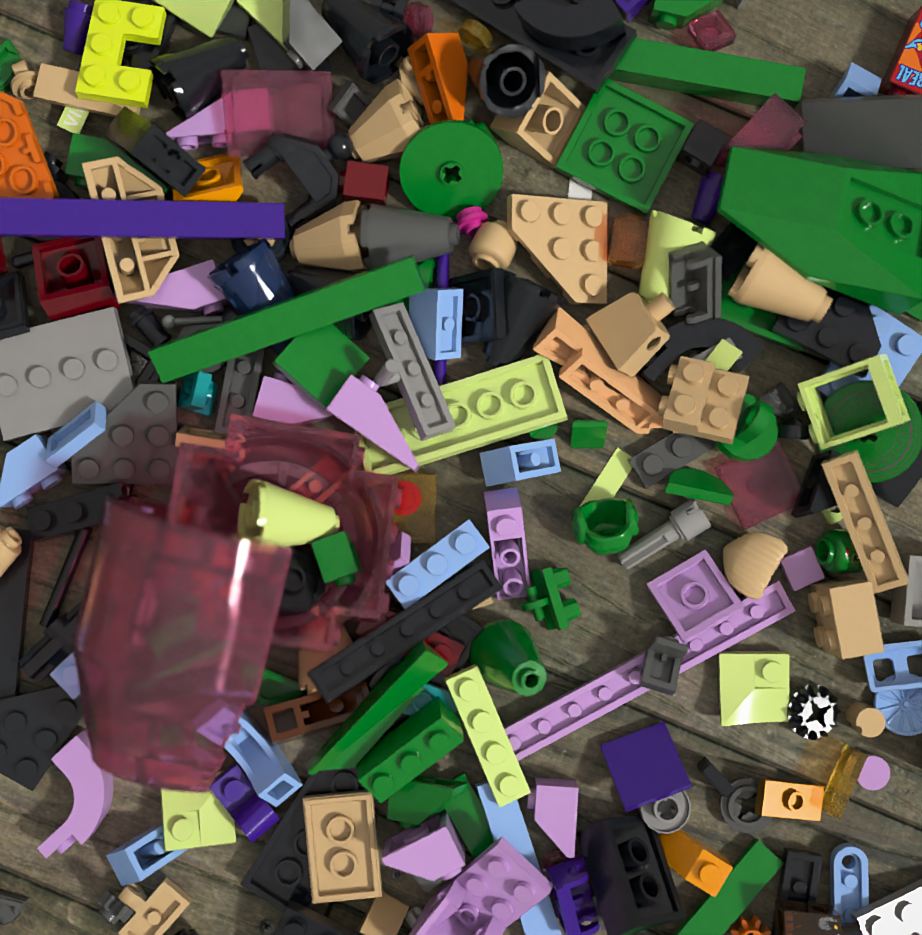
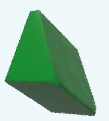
[570,420,607,449]

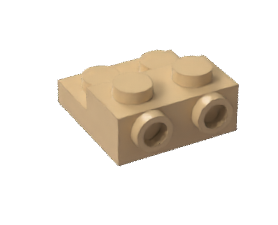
[658,356,750,444]

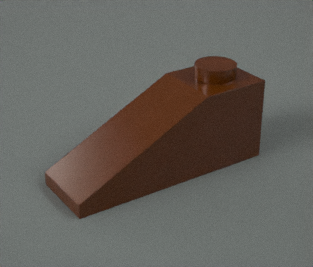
[263,679,369,746]

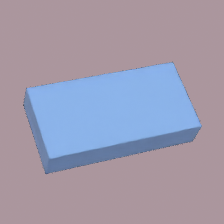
[45,401,107,468]

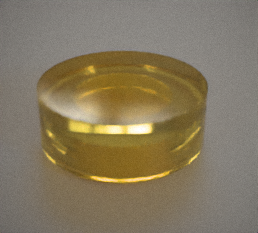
[458,19,493,51]

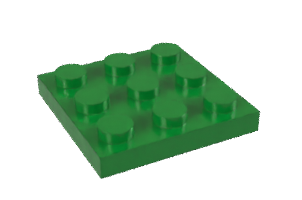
[555,79,694,217]

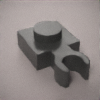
[97,890,134,925]

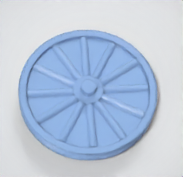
[873,674,922,736]

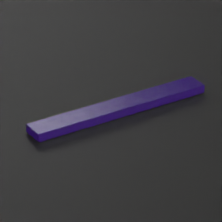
[0,198,285,240]

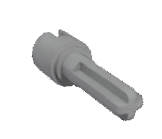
[617,498,711,570]

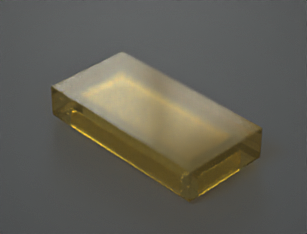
[822,744,868,820]

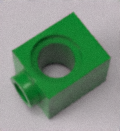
[311,531,363,588]

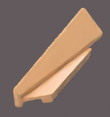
[533,308,679,434]

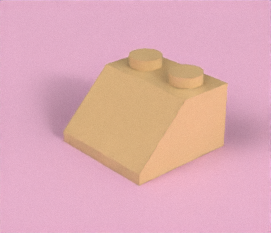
[490,71,587,168]

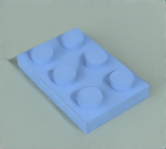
[817,304,922,399]

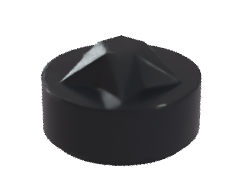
[777,418,810,440]

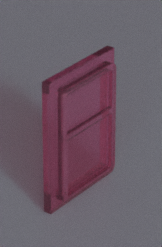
[221,70,335,157]

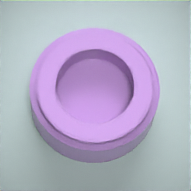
[852,754,890,791]

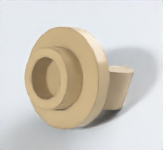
[10,60,39,99]

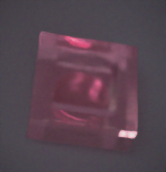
[687,10,736,52]

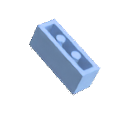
[385,519,490,609]

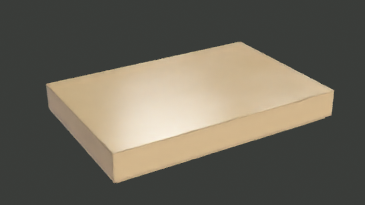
[302,790,383,904]

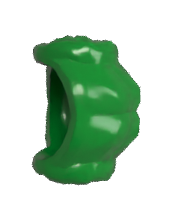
[571,498,639,556]

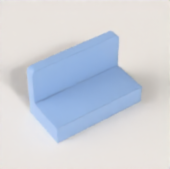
[409,287,463,361]

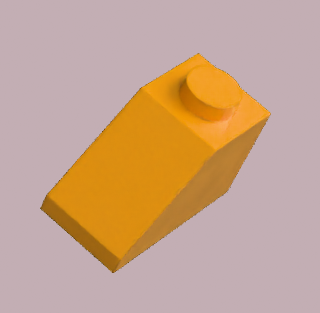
[658,829,733,897]

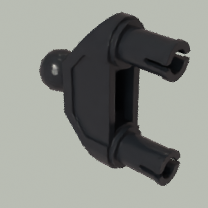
[242,132,353,231]

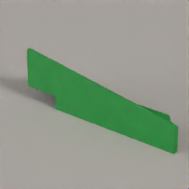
[307,640,449,775]

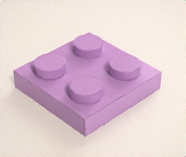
[647,549,744,644]

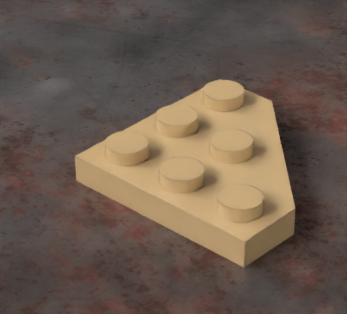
[507,194,607,306]

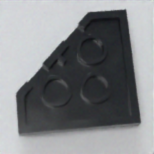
[770,285,881,378]
[0,684,91,791]

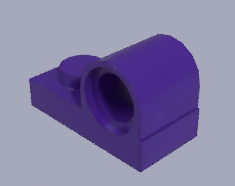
[207,762,280,843]

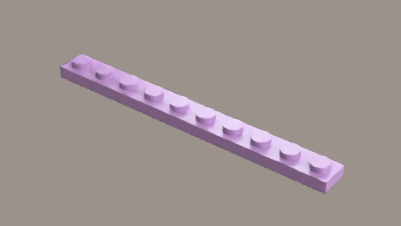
[504,580,795,761]

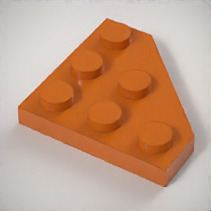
[0,91,59,199]

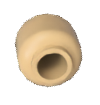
[469,220,519,270]

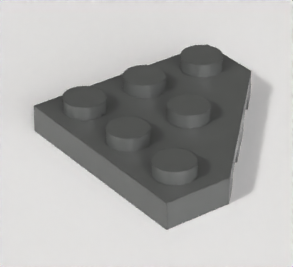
[71,380,179,484]

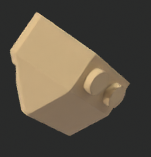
[82,156,180,304]

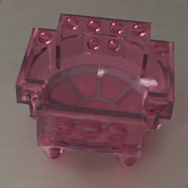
[155,414,403,654]

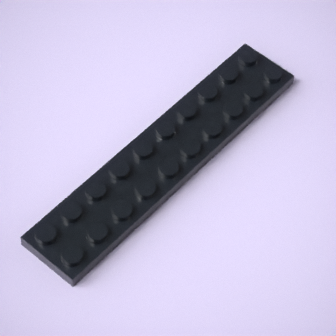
[240,592,483,913]

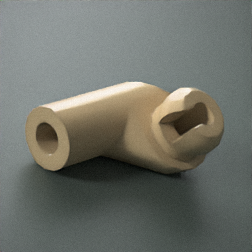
[399,55,425,107]

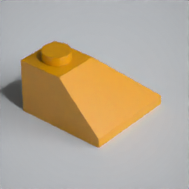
[173,150,244,202]

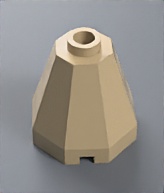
[348,79,428,163]
[289,200,370,272]

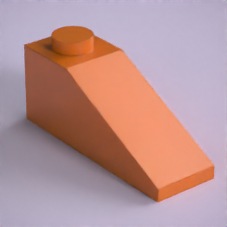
[407,33,468,124]

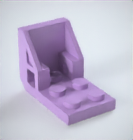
[409,837,554,935]

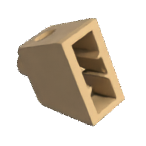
[586,292,676,377]

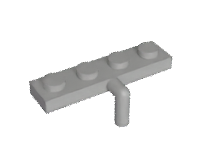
[369,302,456,441]

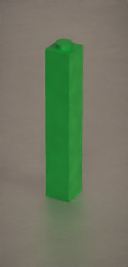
[608,38,806,112]

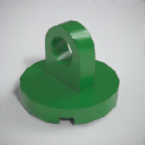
[714,393,779,462]

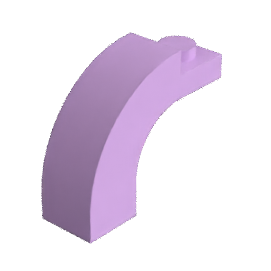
[37,729,114,859]

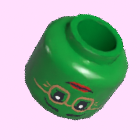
[815,529,863,574]

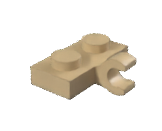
[118,877,192,935]

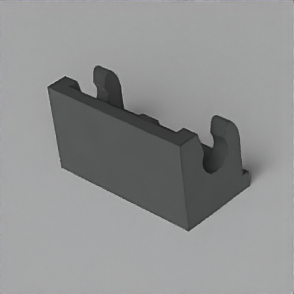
[669,241,722,324]

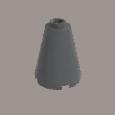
[360,203,460,270]

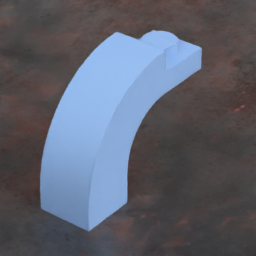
[193,697,303,807]

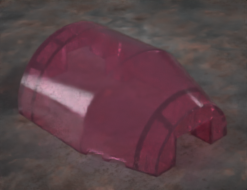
[72,496,293,792]

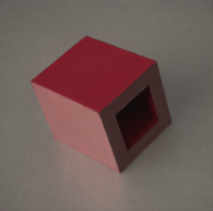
[338,161,390,205]

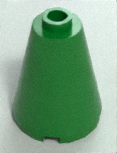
[469,619,546,696]

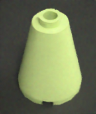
[638,209,718,303]
[237,479,340,551]

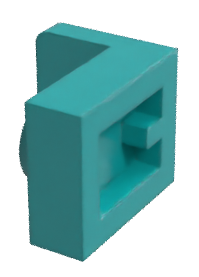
[178,371,218,416]

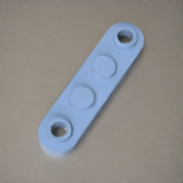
[830,843,869,923]

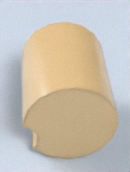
[845,702,885,737]

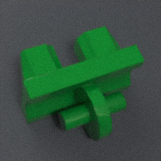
[520,567,581,630]

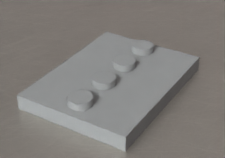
[0,307,136,442]

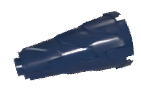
[207,238,295,355]

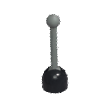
[162,305,240,329]

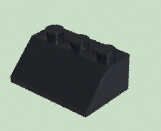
[576,815,686,935]

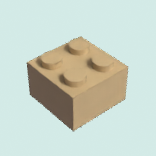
[808,577,884,659]

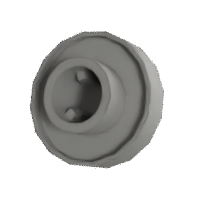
[638,791,691,834]

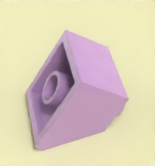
[381,810,465,881]

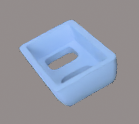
[862,640,922,693]

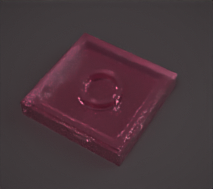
[714,439,801,529]

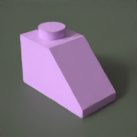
[527,778,579,858]

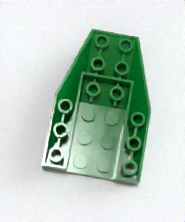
[717,146,922,315]

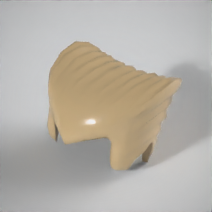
[723,532,788,600]

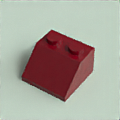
[31,237,121,322]

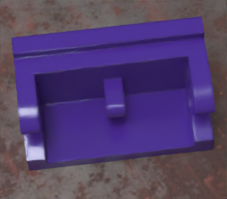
[546,856,600,935]

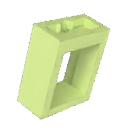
[797,353,910,450]

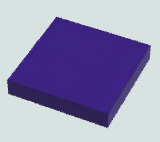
[600,722,692,812]

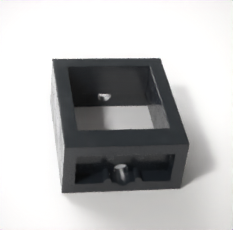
[103,106,206,197]

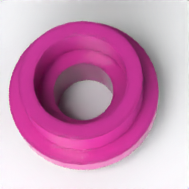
[456,206,489,237]

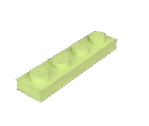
[443,664,531,808]

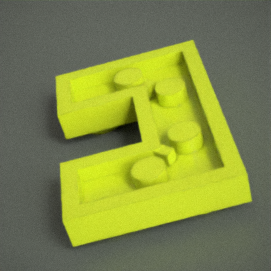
[75,0,167,108]

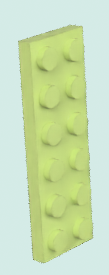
[354,354,568,481]

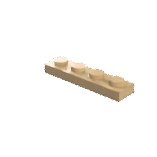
[821,450,909,594]

